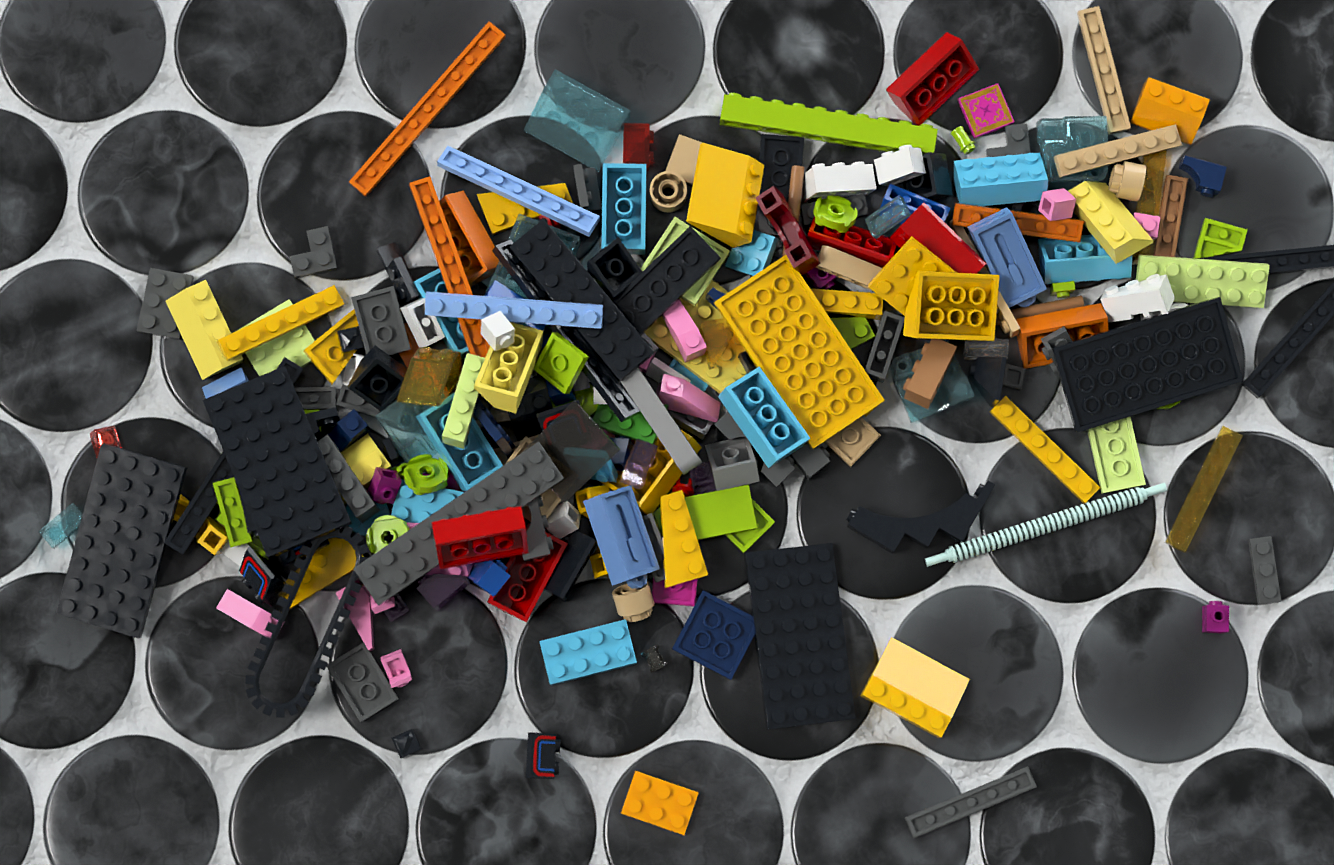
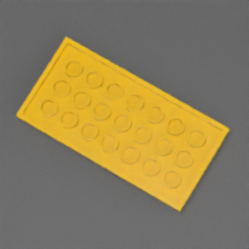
[714,255,885,450]

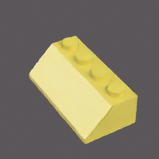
[1068,181,1153,264]
[165,280,243,380]
[474,322,543,414]
[338,433,393,504]

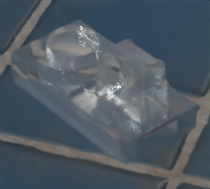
[963,338,1009,360]

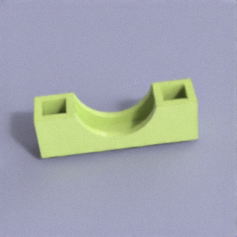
[442,353,485,449]

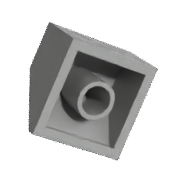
[705,437,759,491]

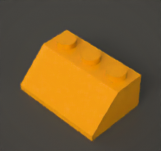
[1130,77,1210,145]

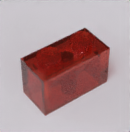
[623,123,654,171]

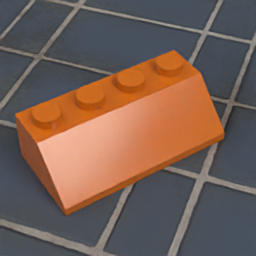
[439,191,503,287]
[1016,303,1108,368]

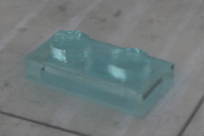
[865,195,911,239]
[38,503,83,549]

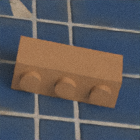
[903,339,957,409]

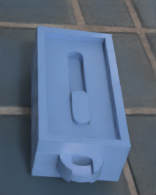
[967,207,1047,308]
[583,485,660,589]

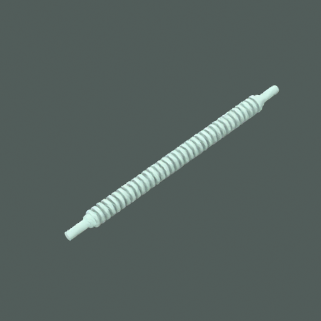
[925,483,1167,567]

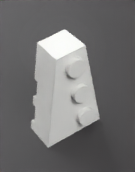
[801,161,876,204]
[1101,274,1175,322]

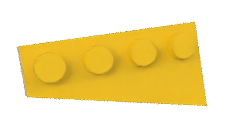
[477,183,573,235]
[303,309,362,384]
[660,490,708,588]
[284,537,363,609]

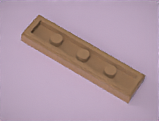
[1152,175,1188,257]

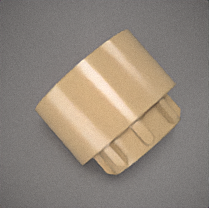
[1108,161,1146,202]
[650,171,687,212]
[612,581,655,622]

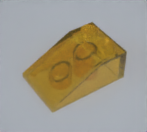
[397,347,462,407]

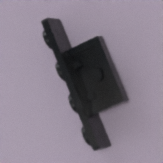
[377,242,419,306]

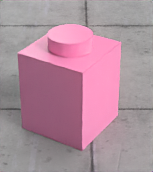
[1038,188,1076,221]

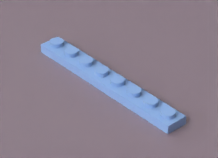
[437,146,600,237]
[425,292,603,329]

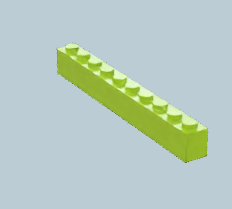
[720,93,938,155]

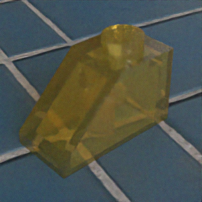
[699,318,734,369]

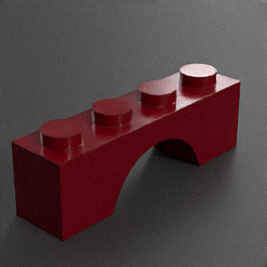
[755,186,821,275]

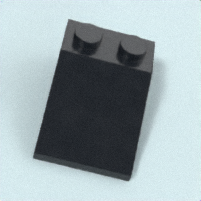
[507,375,553,441]

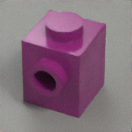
[804,267,837,290]
[368,467,402,504]
[1202,601,1229,634]

